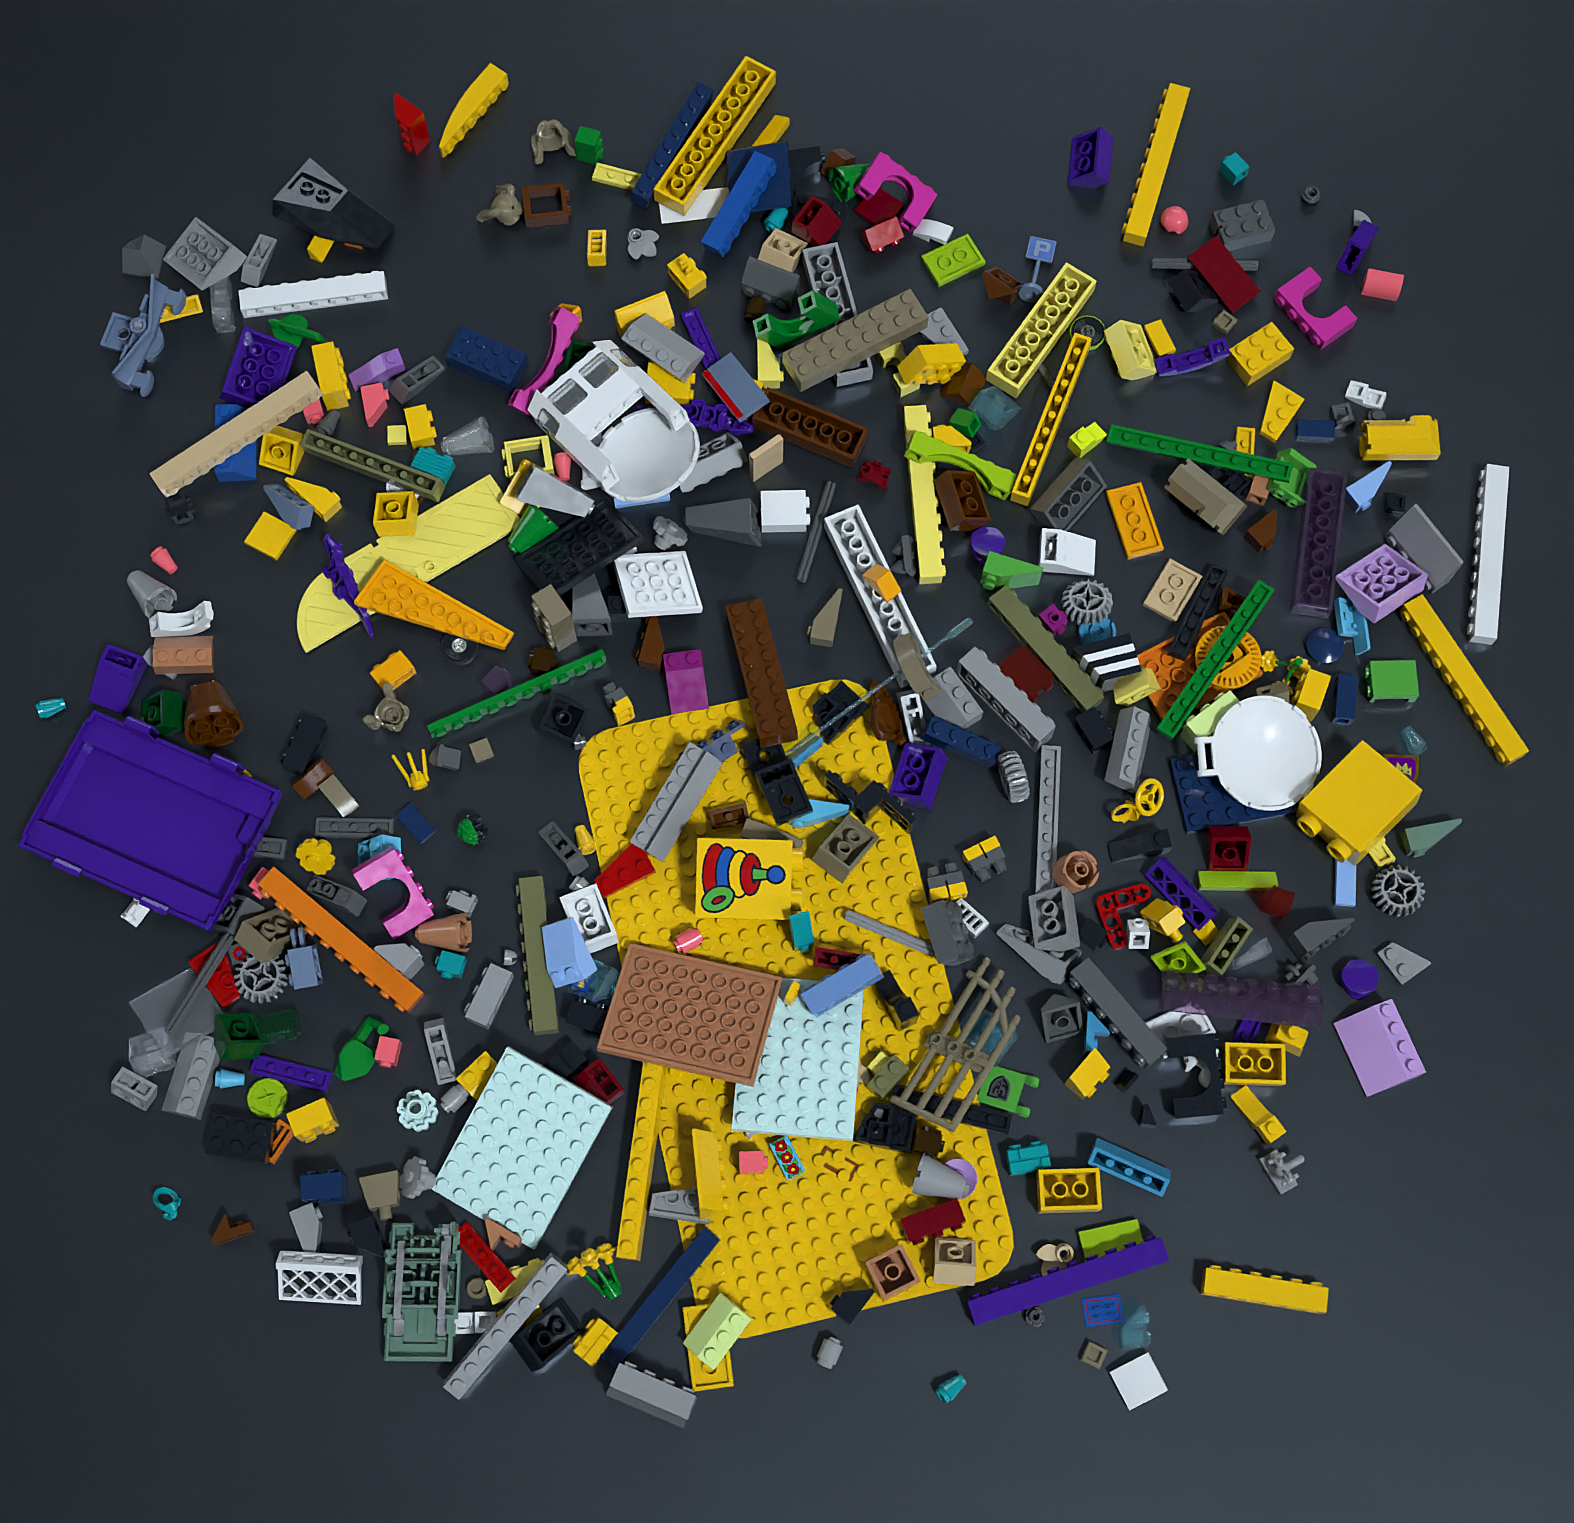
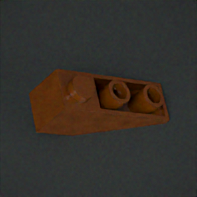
[636,616,666,672]

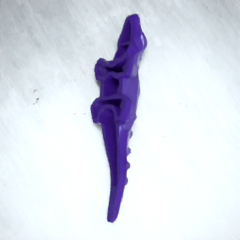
[637,399,754,435]
[323,534,374,638]

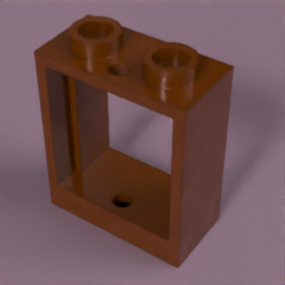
[521,182,572,228]

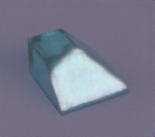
[568,960,620,1002]

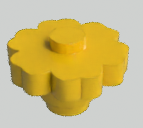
[296,838,335,875]

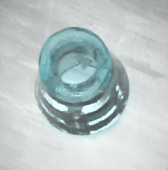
[1401,726,1427,755]

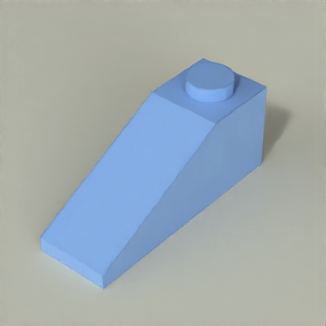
[1342,461,1392,513]

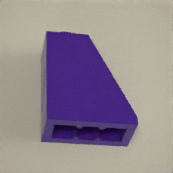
[1335,219,1379,276]

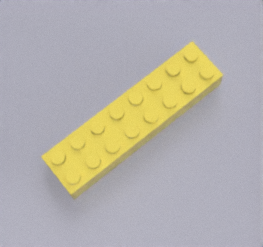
[986,262,1097,398]

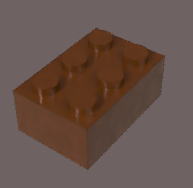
[934,470,991,531]

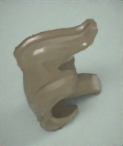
[531,119,577,165]
[476,183,524,226]
[362,682,410,732]

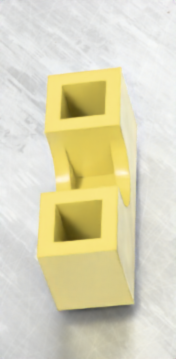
[875,342,920,398]

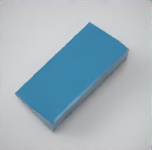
[787,735,823,769]

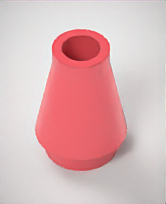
[553,453,571,481]
[150,546,178,574]

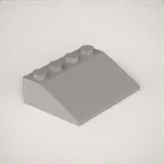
[163,217,247,290]
[1385,504,1463,594]

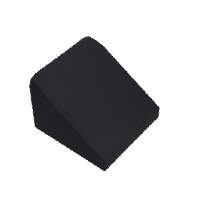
[1113,1070,1139,1093]
[1139,1104,1157,1129]

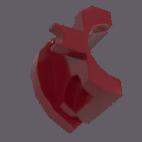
[855,460,891,490]

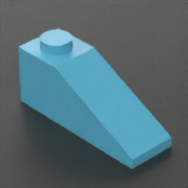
[788,798,849,828]

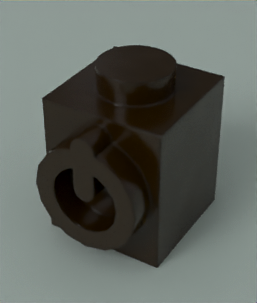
[528,646,558,676]
[913,1126,945,1158]

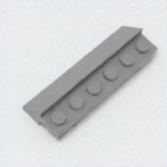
[630,742,722,863]

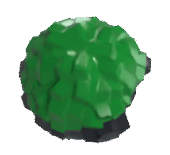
[457,815,489,845]

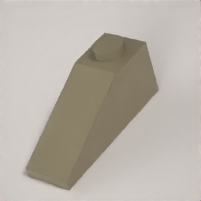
[807,588,843,647]

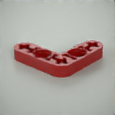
[1095,884,1151,950]

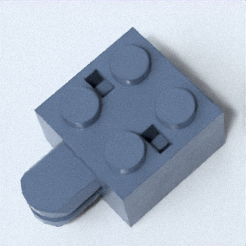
[285,927,323,990]

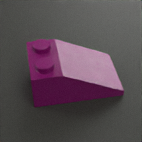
[663,649,709,715]

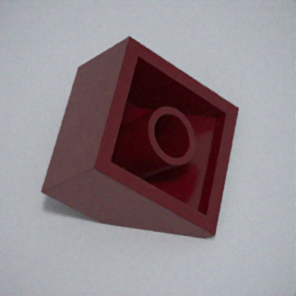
[1207,826,1251,871]

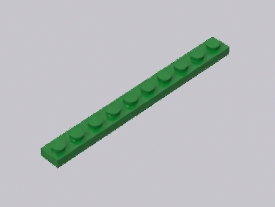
[1107,424,1293,483]
[1156,580,1275,740]
[427,649,607,738]

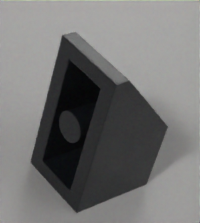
[829,1289,875,1326]

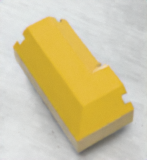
[1359,415,1441,460]

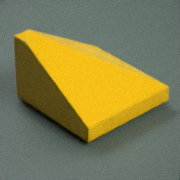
[1193,920,1219,947]

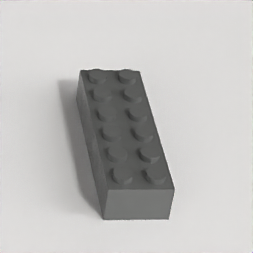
[1068,957,1167,1069]

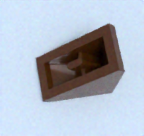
[820,148,856,180]
[1217,586,1246,616]

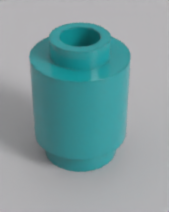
[764,208,789,233]

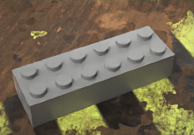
[956,647,1056,753]

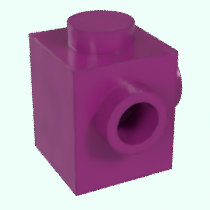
[1038,604,1068,636]

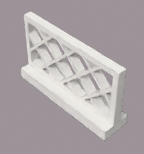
[276,1251,363,1305]

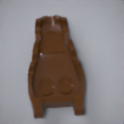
[869,680,906,746]

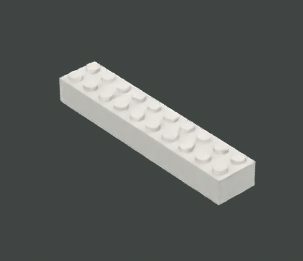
[824,505,937,688]

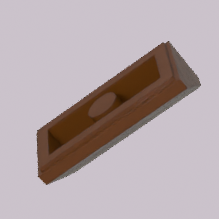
[707,800,749,830]

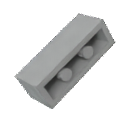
[464,963,514,1030]

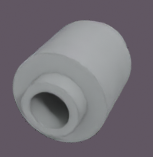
[440,1084,470,1113]
[816,1337,843,1369]

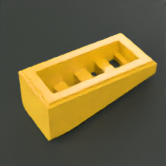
[587,230,607,266]

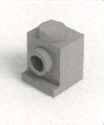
[446,890,478,918]

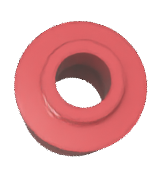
[673,927,704,954]

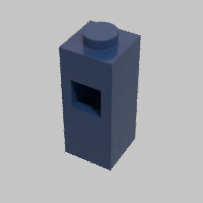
[1331,673,1358,725]

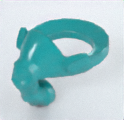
[152,1187,181,1221]

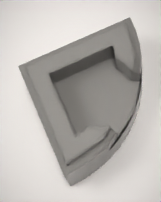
[1353,210,1371,229]

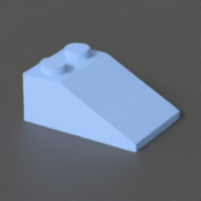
[542,917,597,988]

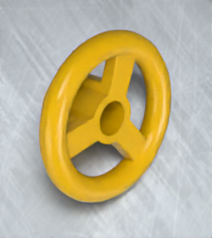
[1135,778,1164,816]

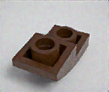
[292,758,334,800]

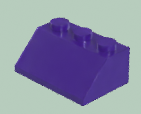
[1068,127,1113,188]
[889,743,948,809]

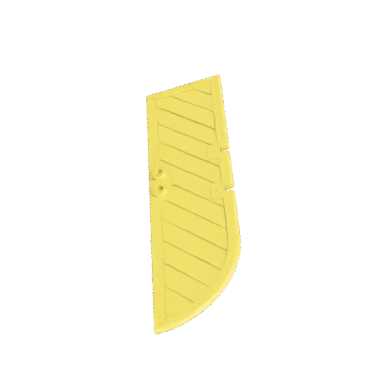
[297,474,521,653]

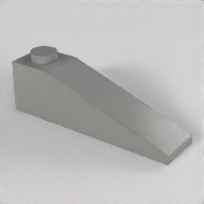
[997,924,1082,984]

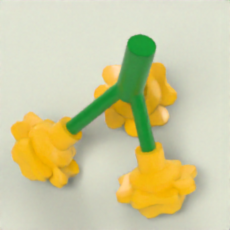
[1260,650,1311,695]

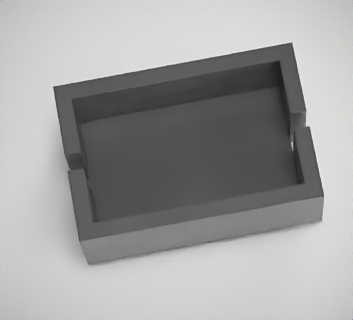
[1209,199,1275,251]
[921,900,975,966]

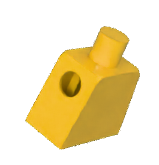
[1265,1020,1309,1057]

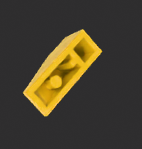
[284,477,342,522]

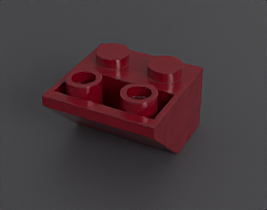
[792,195,842,247]
[572,1058,625,1105]

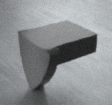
[1330,403,1356,429]
[428,744,461,770]

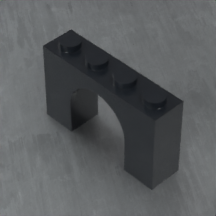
[1165,1033,1227,1119]

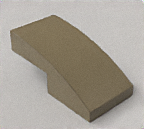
[318,775,359,818]

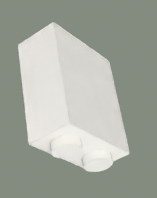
[761,490,810,533]

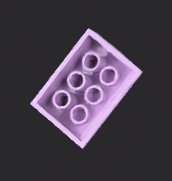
[1335,544,1428,623]
[1333,999,1426,1097]

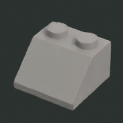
[374,943,424,981]

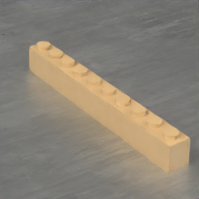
[149,371,323,498]

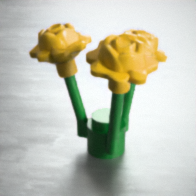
[567,1243,622,1300]

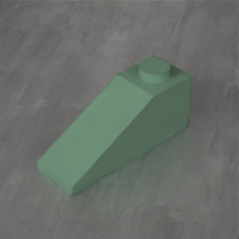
[1400,818,1462,857]

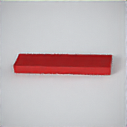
[458,1222,516,1293]

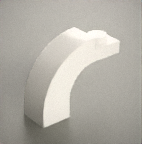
[149,601,214,637]

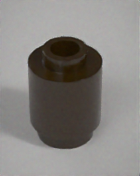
[744,296,767,325]

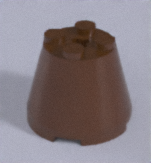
[184,680,244,748]

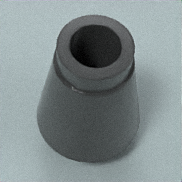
[316,409,340,436]

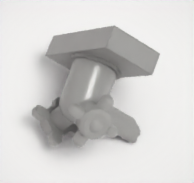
[1258,1149,1305,1195]

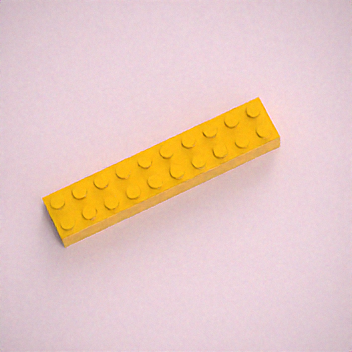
[653,56,776,216]

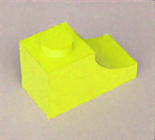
[1067,422,1107,458]

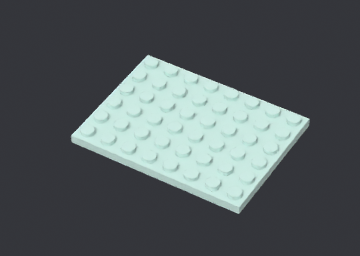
[732,978,864,1141]
[432,1047,613,1250]

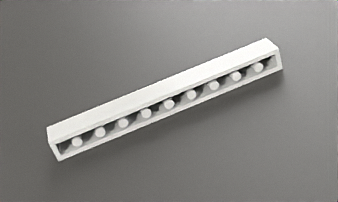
[1467,464,1509,645]

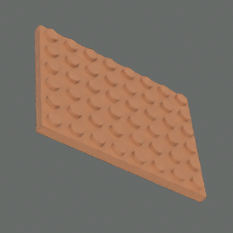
[597,943,783,1087]

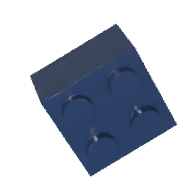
[300,1169,349,1205]

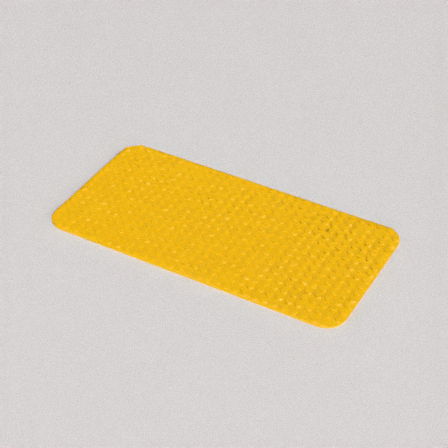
[579,680,1014,1338]

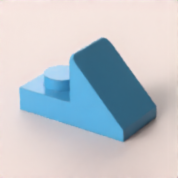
[1083,1012,1110,1055]

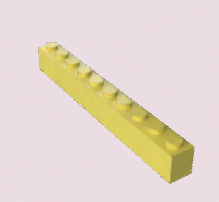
[903,405,946,584]

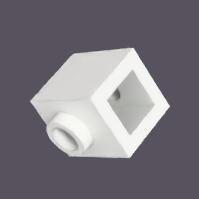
[1126,918,1150,949]

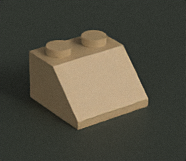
[758,228,808,273]
[933,1237,976,1286]

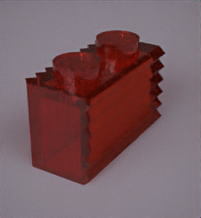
[1259,885,1295,919]

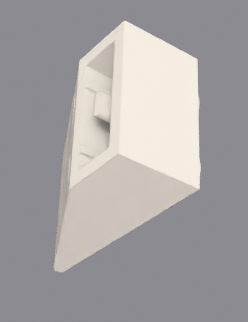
[1038,528,1096,576]

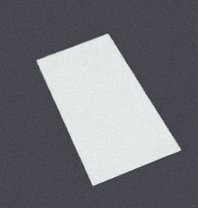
[659,187,729,224]

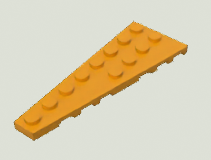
[354,559,514,650]

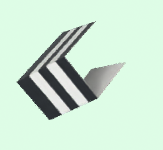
[1071,633,1142,692]

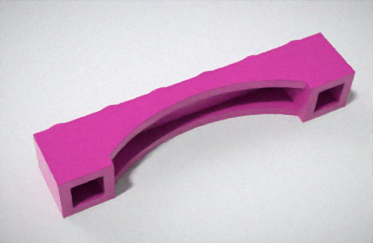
[507,307,580,416]

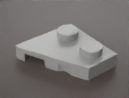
[1376,942,1431,986]

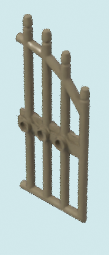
[890,957,1021,1133]

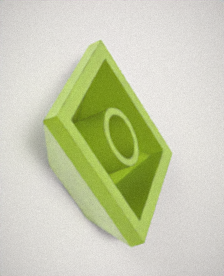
[1151,941,1206,984]

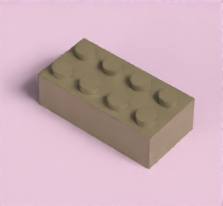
[531,584,577,652]

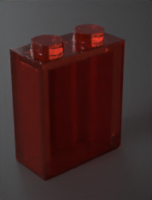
[999,645,1055,703]

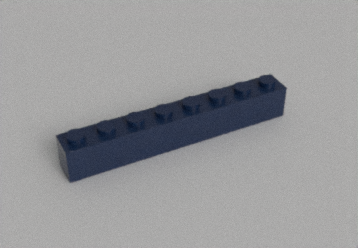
[630,82,714,210]

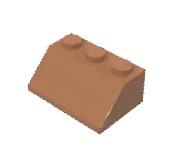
[153,636,214,675]

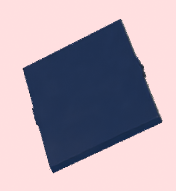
[727,141,792,213]

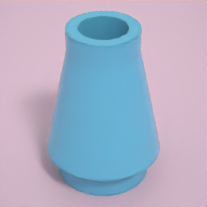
[215,1069,245,1089]

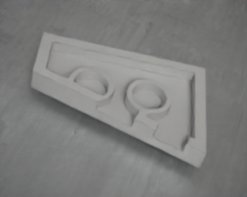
[919,308,969,356]

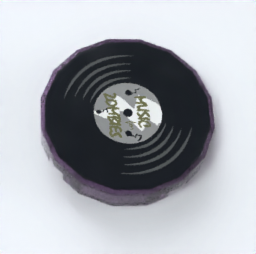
[441,633,479,665]

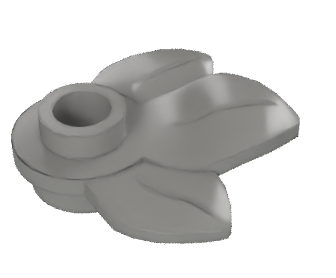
[627,228,659,260]

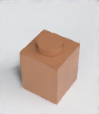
[1246,476,1270,506]

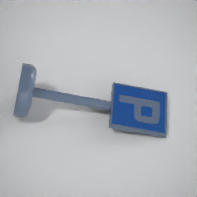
[1019,236,1057,303]

